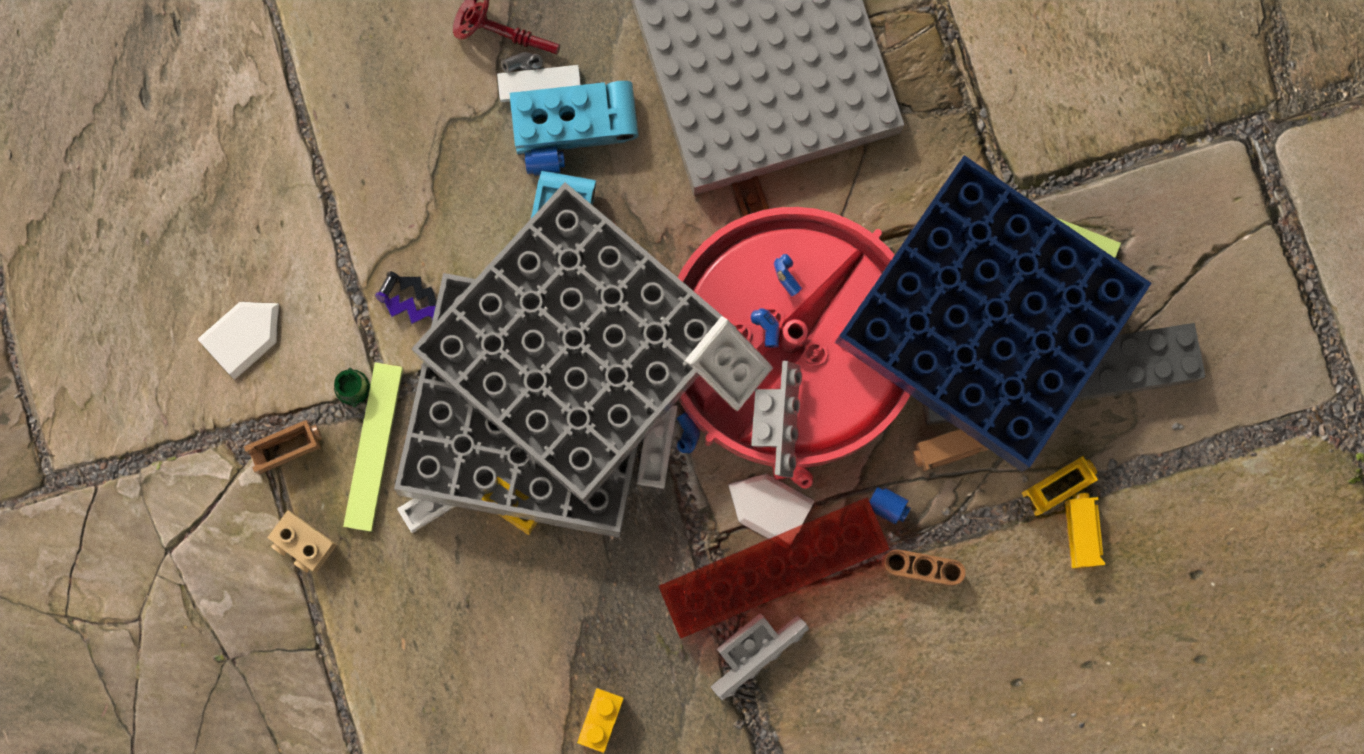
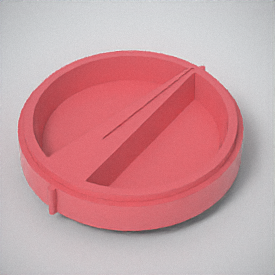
[677,207,910,468]

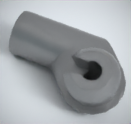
[501,52,543,73]

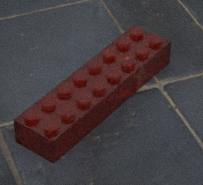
[658,497,890,639]

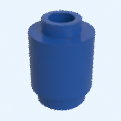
[525,146,565,176]
[867,487,911,525]

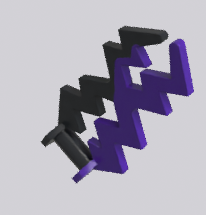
[375,271,437,325]

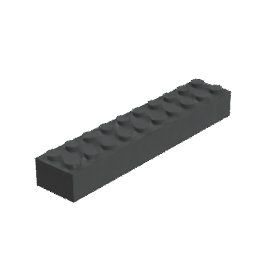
[922,323,1206,426]

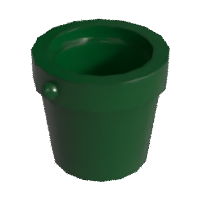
[334,367,371,408]

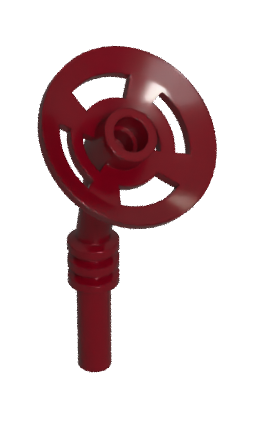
[453,0,561,55]

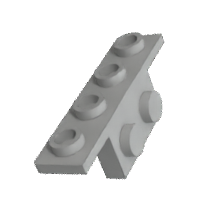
[751,361,802,478]
[711,613,809,700]

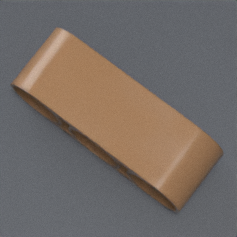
[882,550,966,586]

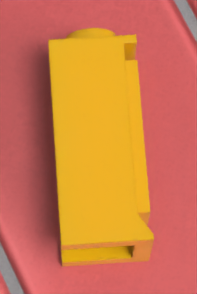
[1022,456,1098,516]
[1065,493,1105,568]

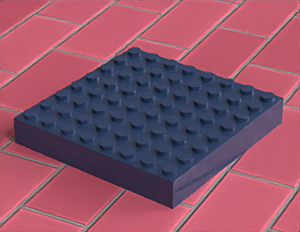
[834,155,1152,472]

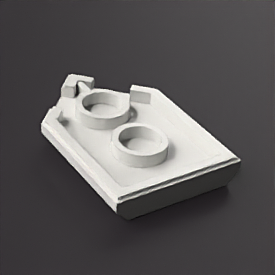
[198,302,279,379]
[728,474,814,549]

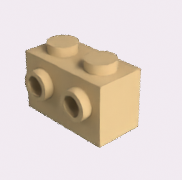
[267,510,337,573]

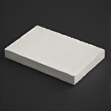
[685,316,773,411]

